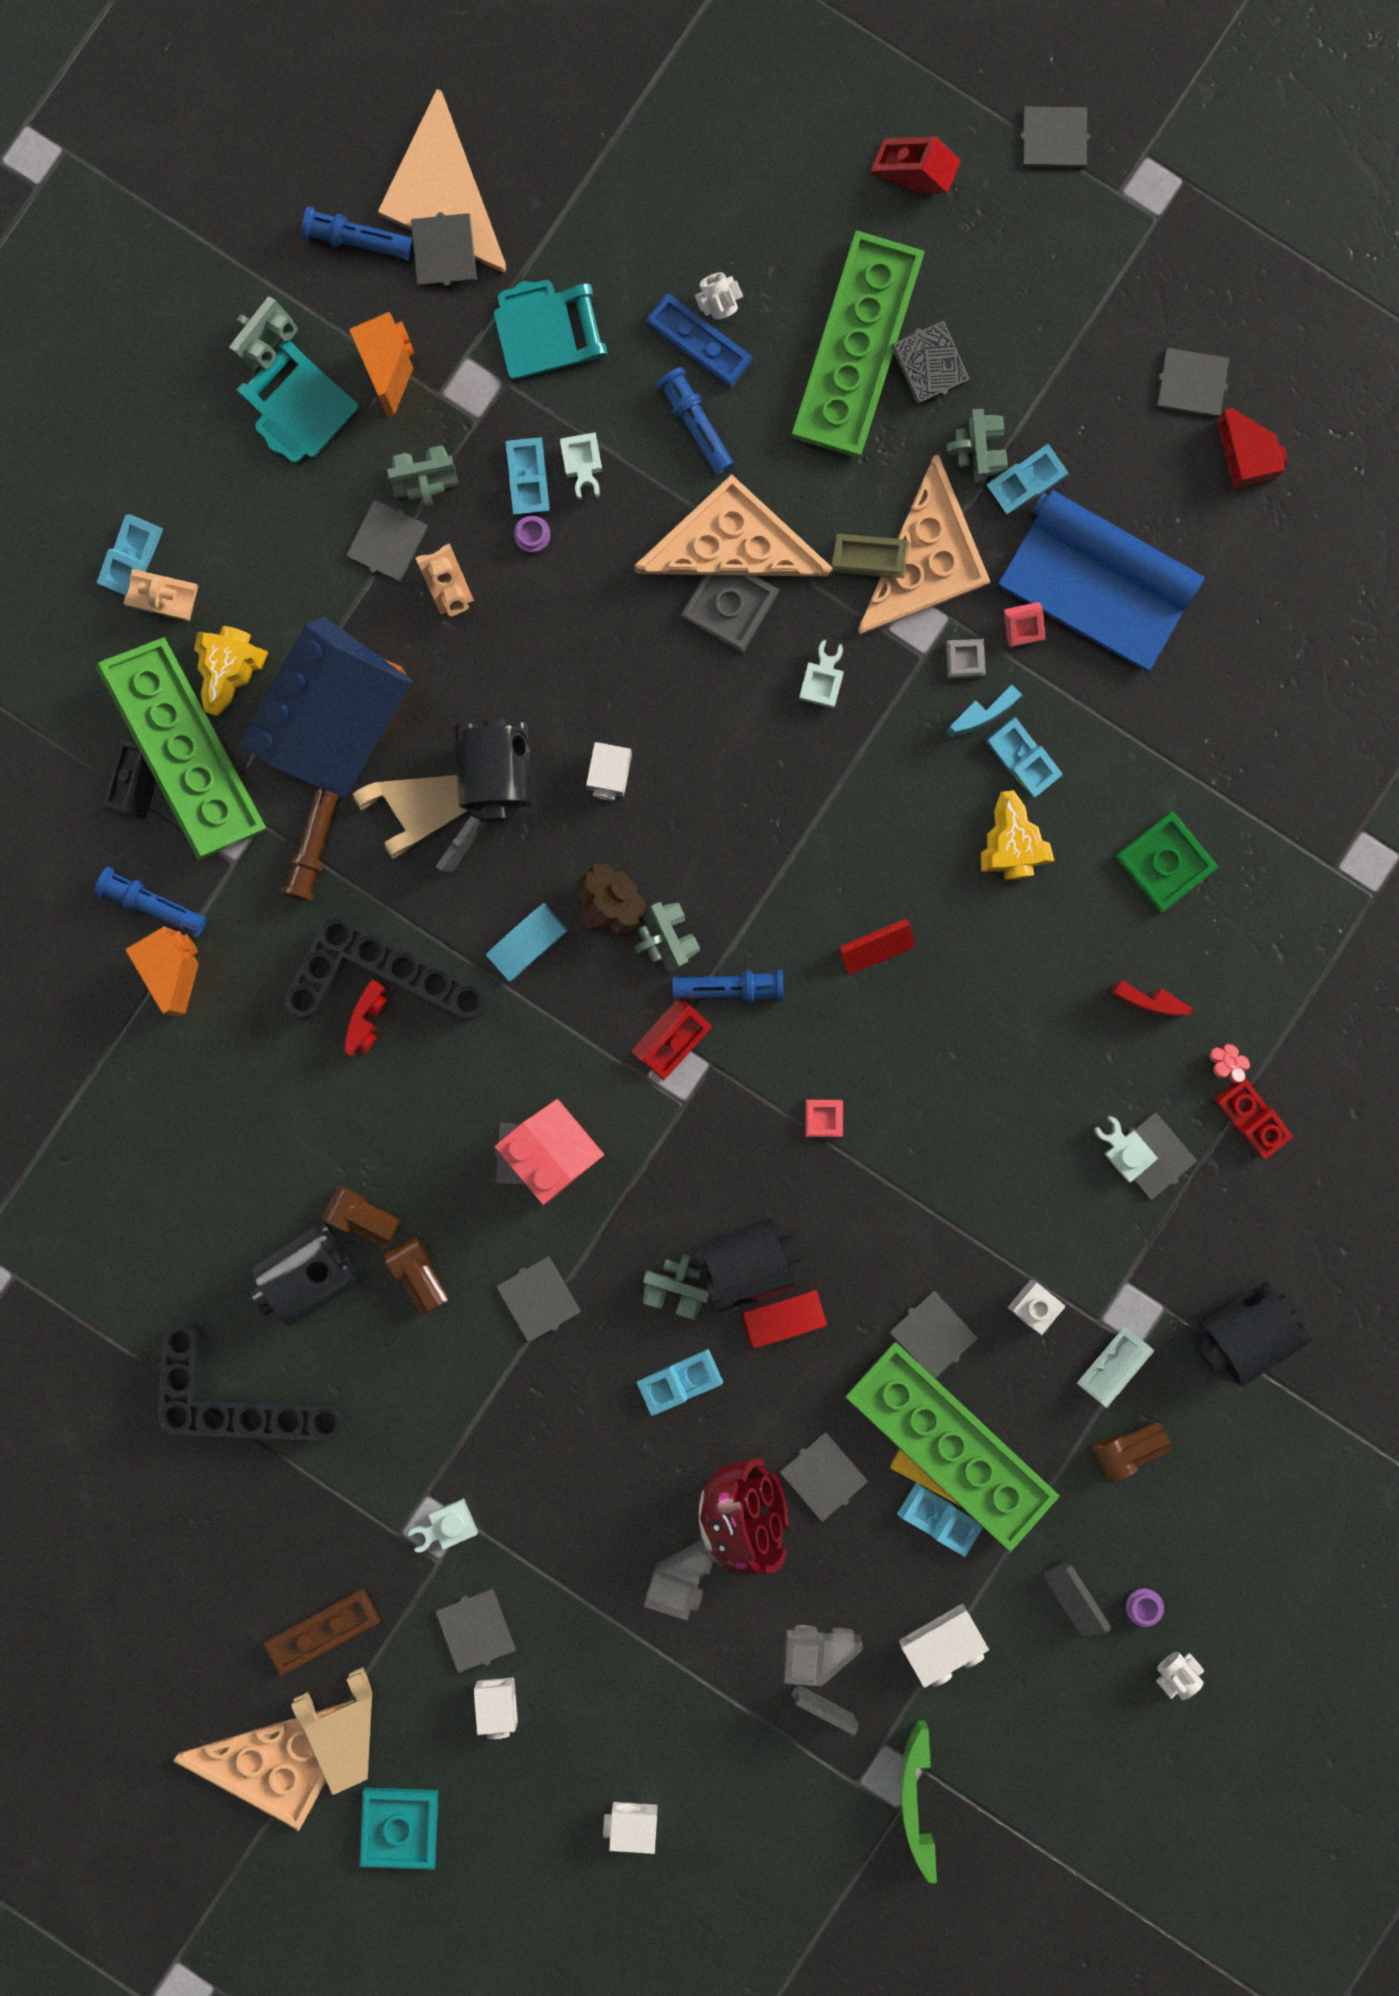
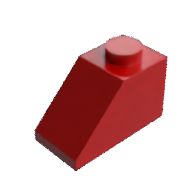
[871,136,961,194]
[1217,408,1287,490]

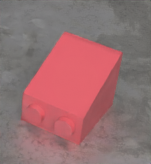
[494,1099,605,1205]

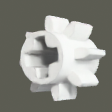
[695,273,743,319]
[1156,1652,1204,1700]

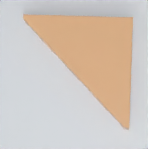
[378,89,506,273]
[858,454,990,635]
[634,474,832,577]
[173,1699,357,1831]

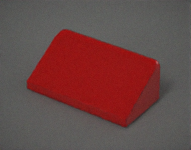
[838,919,914,974]
[632,999,712,1081]

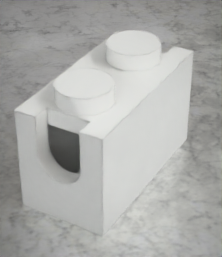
[899,1603,989,1688]

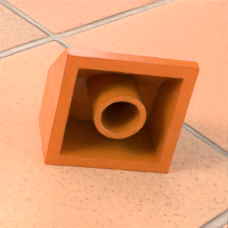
[349,312,415,418]
[125,926,199,1017]

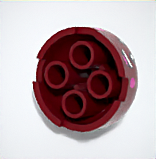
[699,1458,789,1576]

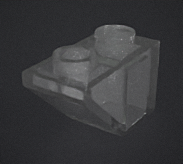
[644,1540,714,1620]
[783,1625,863,1686]

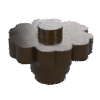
[577,864,646,933]

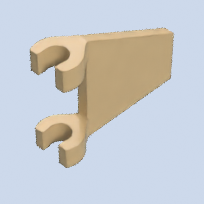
[353,775,468,859]
[291,1667,372,1795]

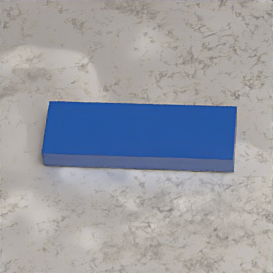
[645,292,753,389]

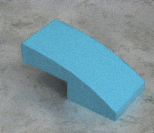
[506,437,550,514]
[987,444,1069,515]
[97,514,163,596]
[946,685,1022,738]
[984,717,1063,798]
[486,903,569,982]
[637,1349,723,1416]
[897,1482,983,1557]

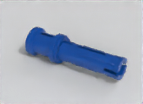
[301,206,413,261]
[656,367,735,476]
[93,866,207,938]
[673,970,784,1003]

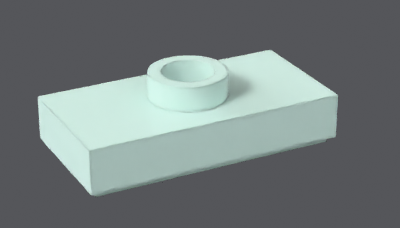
[1077,1327,1154,1408]

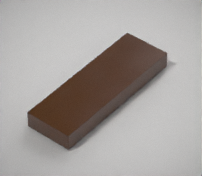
[263,1588,381,1677]

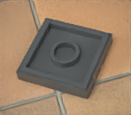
[680,575,779,654]

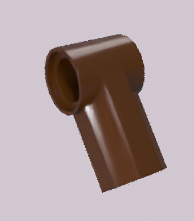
[321,1185,401,1249]
[383,1235,449,1315]
[1092,1420,1173,1483]

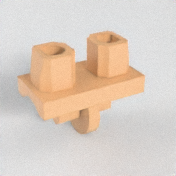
[416,544,474,616]
[124,569,198,621]

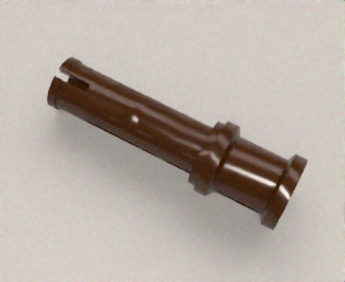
[280,789,339,902]

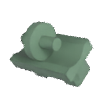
[229,296,298,371]
[946,408,1008,484]
[387,445,459,507]
[634,902,700,973]
[643,1254,710,1320]

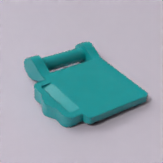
[494,280,608,380]
[236,340,359,464]

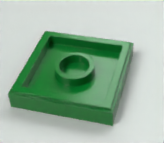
[1114,811,1218,914]

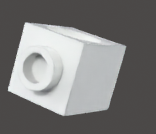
[586,742,632,801]
[1007,1280,1065,1335]
[474,1678,518,1739]
[603,1802,658,1854]

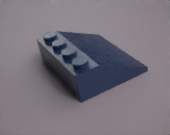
[240,616,413,798]

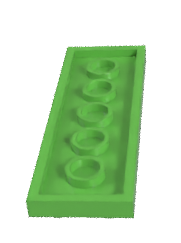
[792,230,925,459]
[96,637,266,861]
[844,1342,1060,1552]

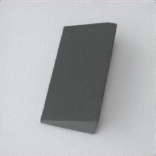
[1043,1559,1111,1636]

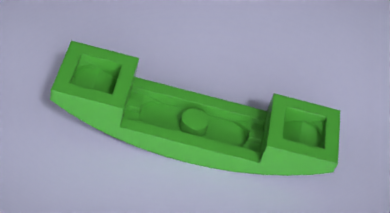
[899,1720,937,1883]

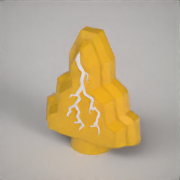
[194,626,268,716]
[981,790,1054,881]

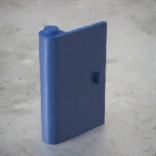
[997,490,1205,673]

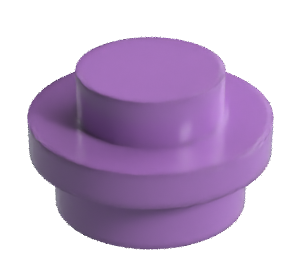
[514,516,551,553]
[1126,1588,1164,1627]

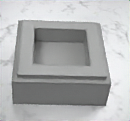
[946,639,986,679]

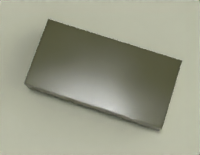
[831,534,910,579]

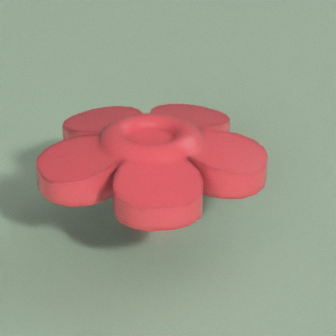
[1210,1044,1250,1083]

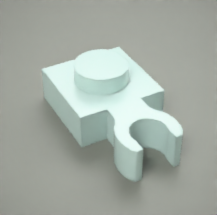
[560,432,602,501]
[799,640,844,709]
[1094,1116,1158,1182]
[408,1498,478,1552]

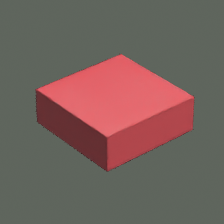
[1004,602,1046,647]
[805,1100,843,1137]

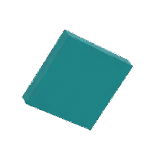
[359,1787,439,1870]

